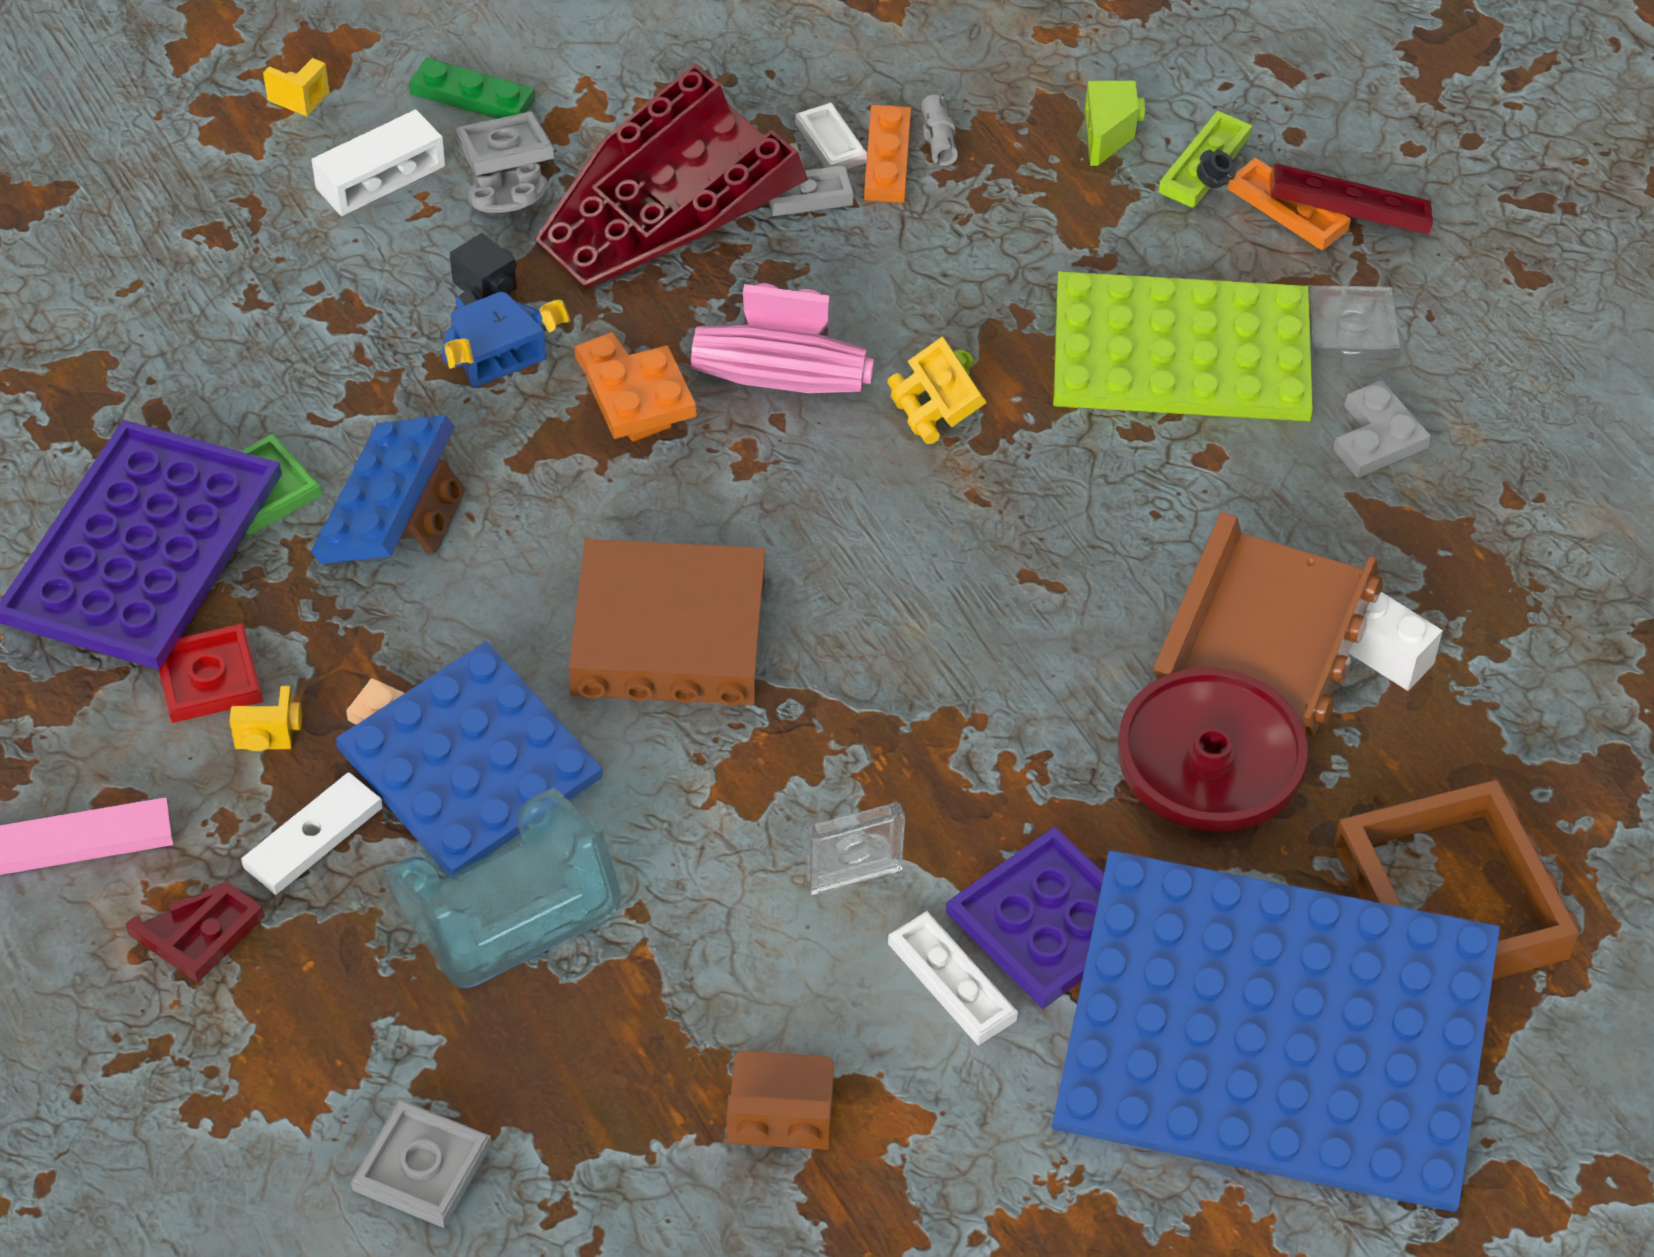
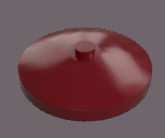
[1118,667,1308,832]

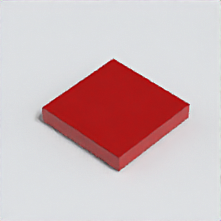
[159,623,263,723]

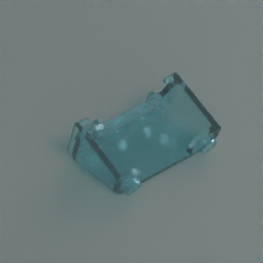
[383,788,621,988]

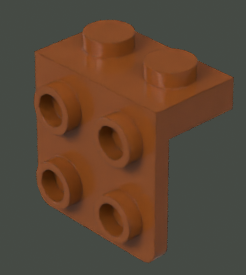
[727,1051,834,1150]

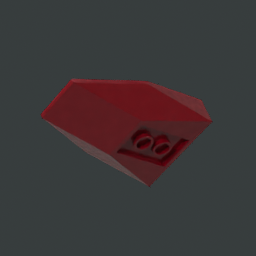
[534,63,808,290]

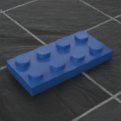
[311,415,455,564]

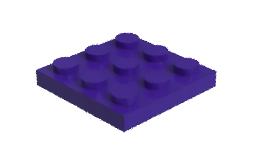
[946,827,1104,1009]

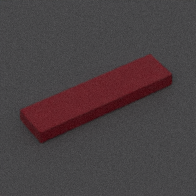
[1270,164,1433,235]

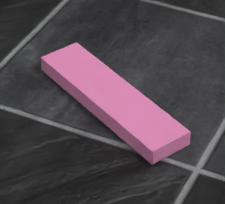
[0,797,173,875]

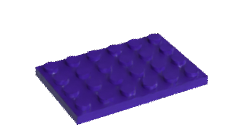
[0,420,282,670]

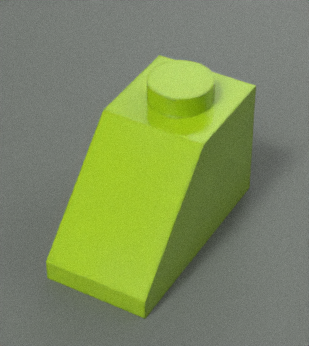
[1085,81,1145,166]

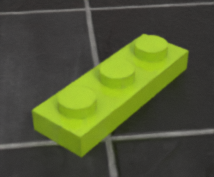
[1158,110,1253,208]

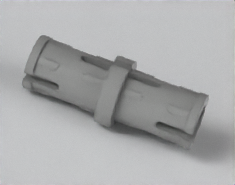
[921,94,958,166]

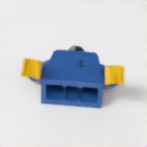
[441,290,571,388]

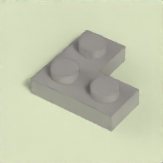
[769,143,853,216]
[1333,380,1431,479]

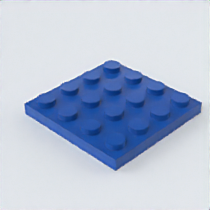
[336,641,603,880]

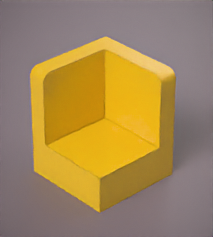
[263,58,330,117]

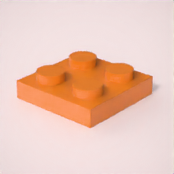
[586,345,696,439]

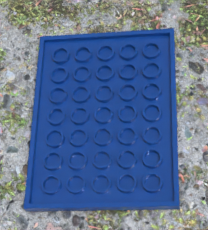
[1052,850,1500,1212]

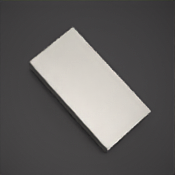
[795,103,867,170]

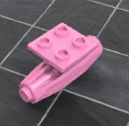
[691,283,874,393]

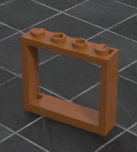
[1333,780,1580,980]

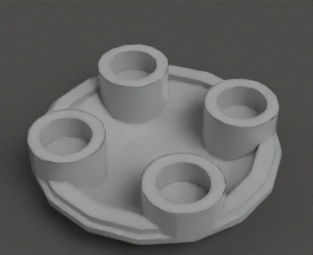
[468,163,548,213]

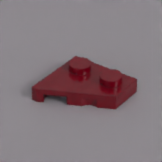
[126,882,265,983]

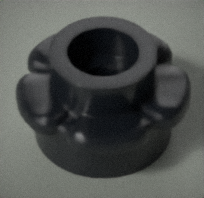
[1197,150,1236,188]

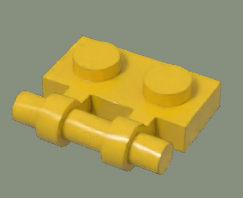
[887,336,987,445]

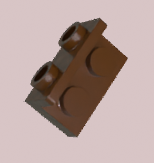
[400,460,465,554]

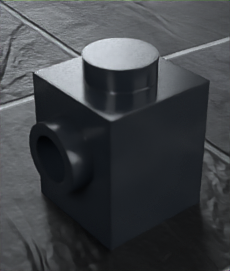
[449,233,517,299]

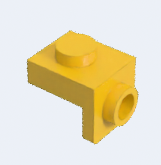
[229,686,302,751]

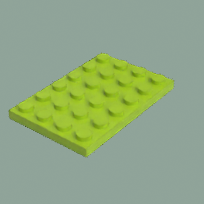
[1053,271,1313,422]

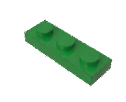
[409,57,535,119]

